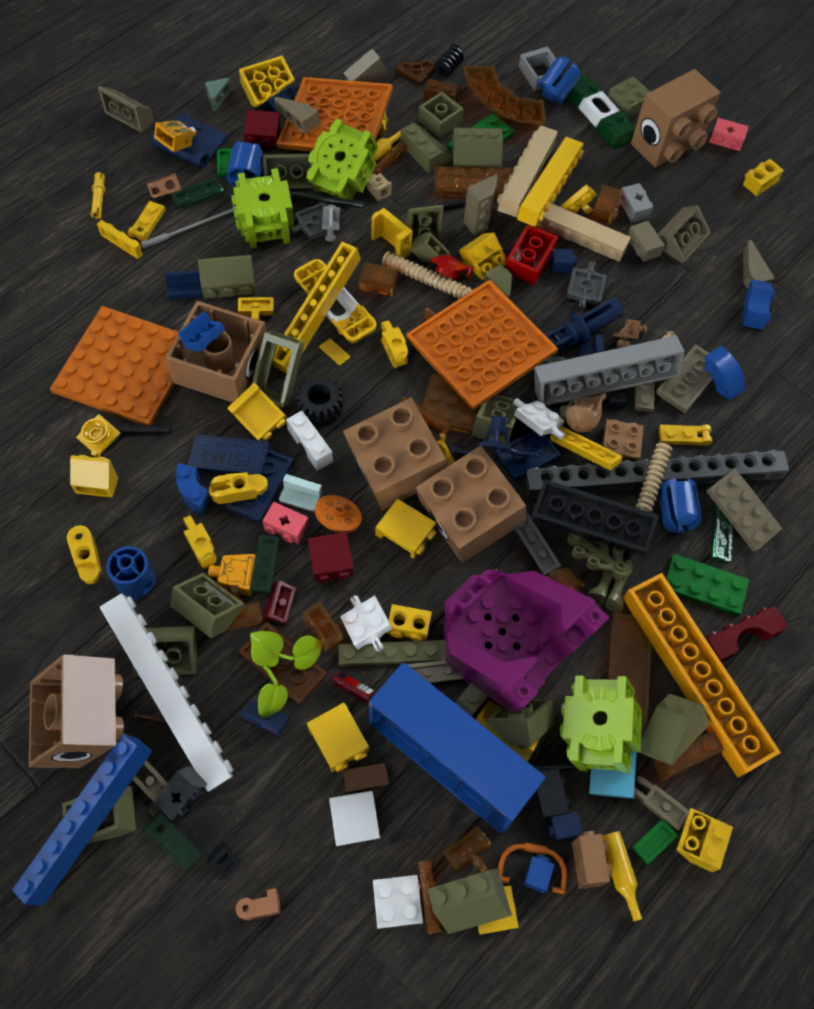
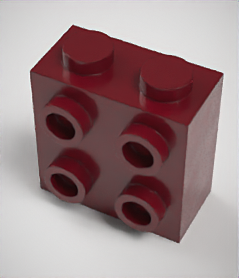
[243,110,281,148]
[308,532,354,583]

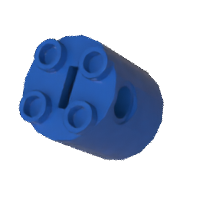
[227,141,263,187]
[106,546,156,600]

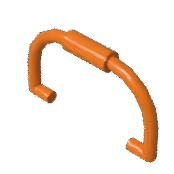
[498,842,567,894]

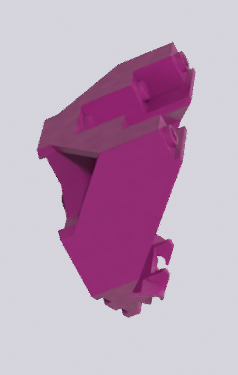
[444,570,609,713]

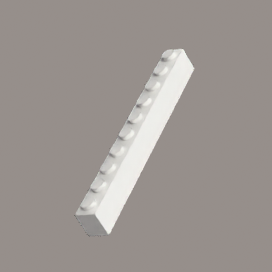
[100,593,234,792]

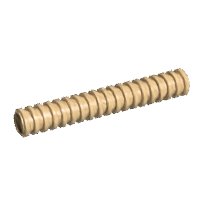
[382,251,474,299]
[635,443,673,512]

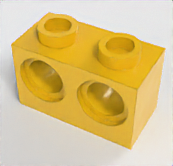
[743,159,784,196]
[387,604,432,641]

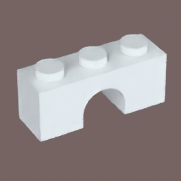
[286,411,333,471]

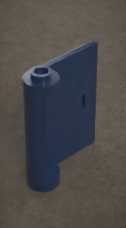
[151,112,228,169]

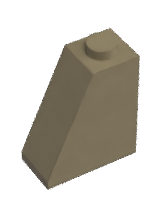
[343,49,390,83]

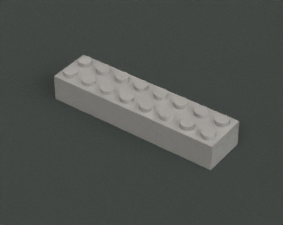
[535,336,684,406]

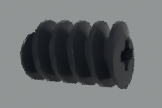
[434,43,464,77]

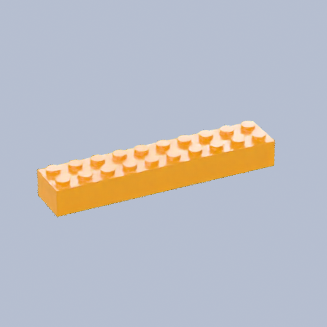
[623,573,781,778]

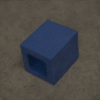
[550,249,577,274]
[546,811,582,842]

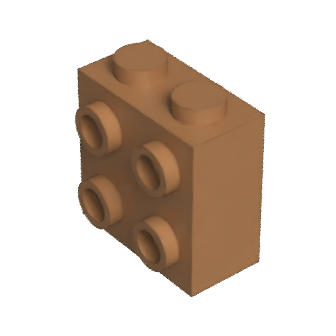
[601,419,644,462]
[572,831,612,889]

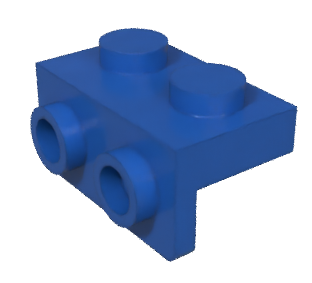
[178,312,225,352]

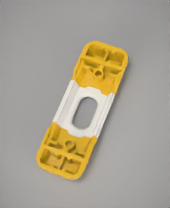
[294,259,376,344]

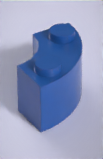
[742,279,775,330]
[704,346,745,400]
[176,463,211,516]

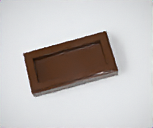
[343,763,389,793]

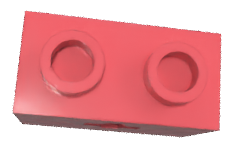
[709,118,749,151]
[263,502,309,544]

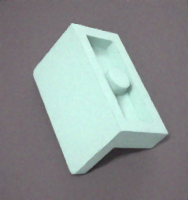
[279,474,322,513]

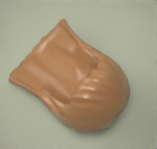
[565,393,606,433]

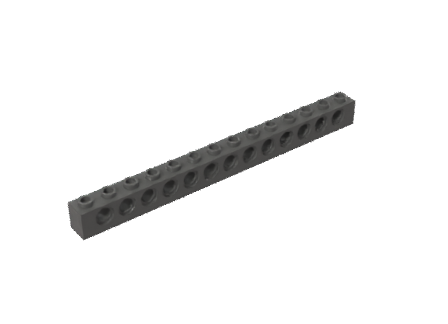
[524,450,789,498]

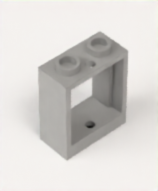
[519,47,564,91]

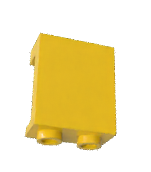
[372,208,413,258]
[227,382,287,441]
[375,498,437,559]
[307,703,369,772]

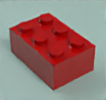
[505,224,558,285]

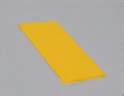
[319,338,351,365]

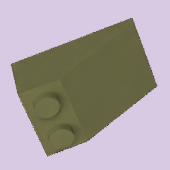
[404,205,444,244]
[472,394,518,445]
[640,694,710,765]
[62,786,136,844]

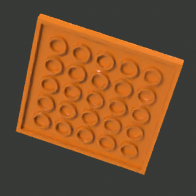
[276,77,393,152]
[406,279,558,410]
[50,306,179,426]

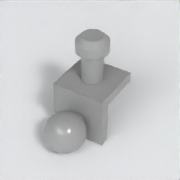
[322,205,340,242]

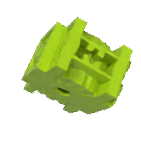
[306,118,378,200]
[231,168,294,249]
[560,676,642,774]

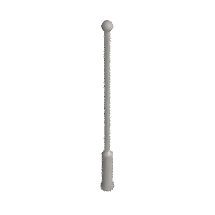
[140,208,234,250]

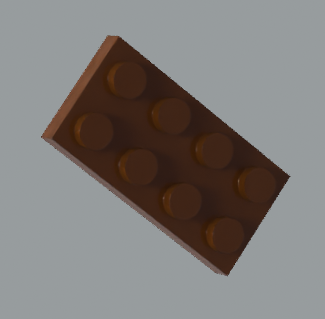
[238,622,327,706]

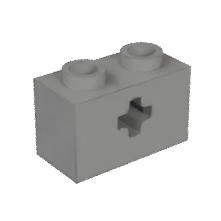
[619,183,653,223]

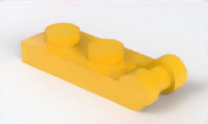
[128,201,166,242]
[658,424,713,446]

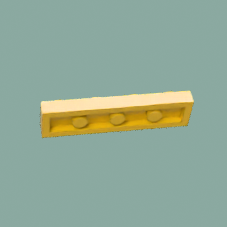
[550,426,622,471]

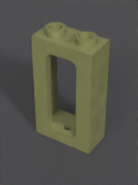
[252,331,305,408]

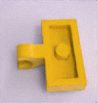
[560,184,597,214]
[238,297,274,320]

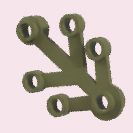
[567,533,631,580]

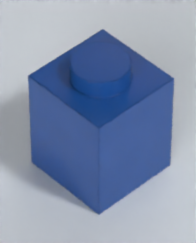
[522,855,554,893]

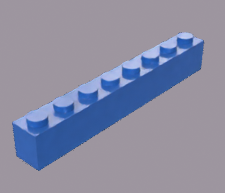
[12,734,152,906]

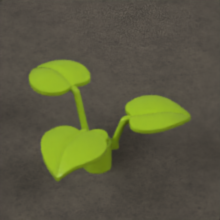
[250,631,322,718]

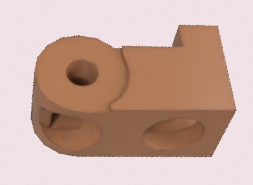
[147,173,181,198]
[236,888,281,920]

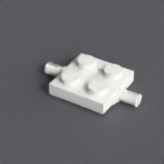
[513,398,565,440]
[340,595,393,651]

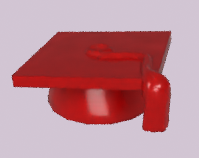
[430,254,473,279]

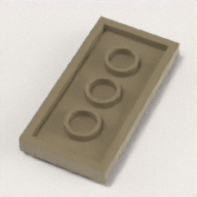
[655,344,713,413]
[706,468,783,552]

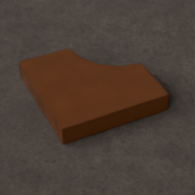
[395,59,435,86]

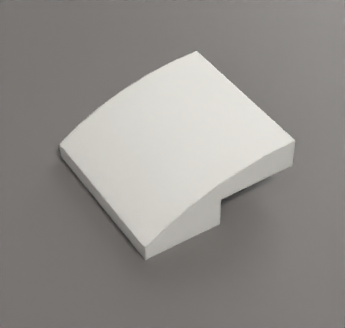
[329,791,380,846]

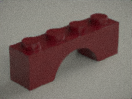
[706,606,789,662]

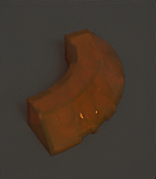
[463,66,546,126]

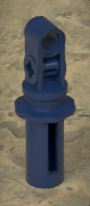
[545,298,624,353]

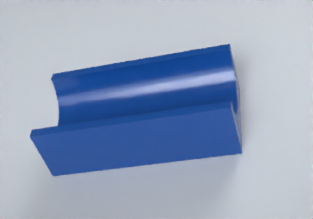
[369,662,546,835]

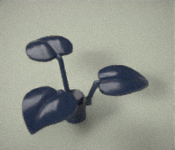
[452,416,541,457]

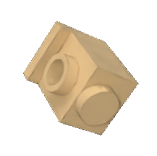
[367,173,392,201]

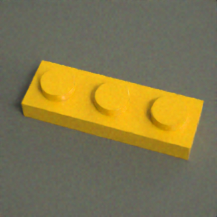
[97,220,143,259]

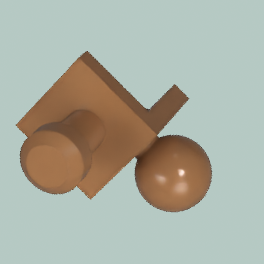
[613,319,647,348]

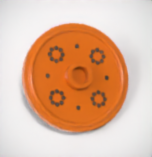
[315,495,362,533]

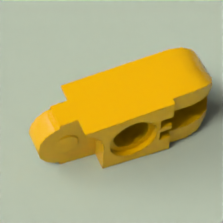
[380,320,408,368]
[209,472,268,504]
[183,515,217,570]
[67,525,102,584]

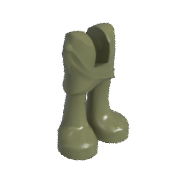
[587,554,633,613]

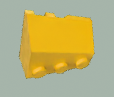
[239,56,295,107]

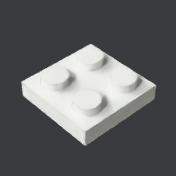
[373,875,423,929]

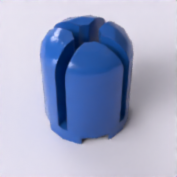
[536,56,581,105]
[657,478,702,533]

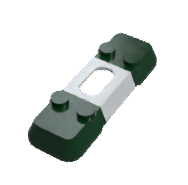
[566,75,635,148]

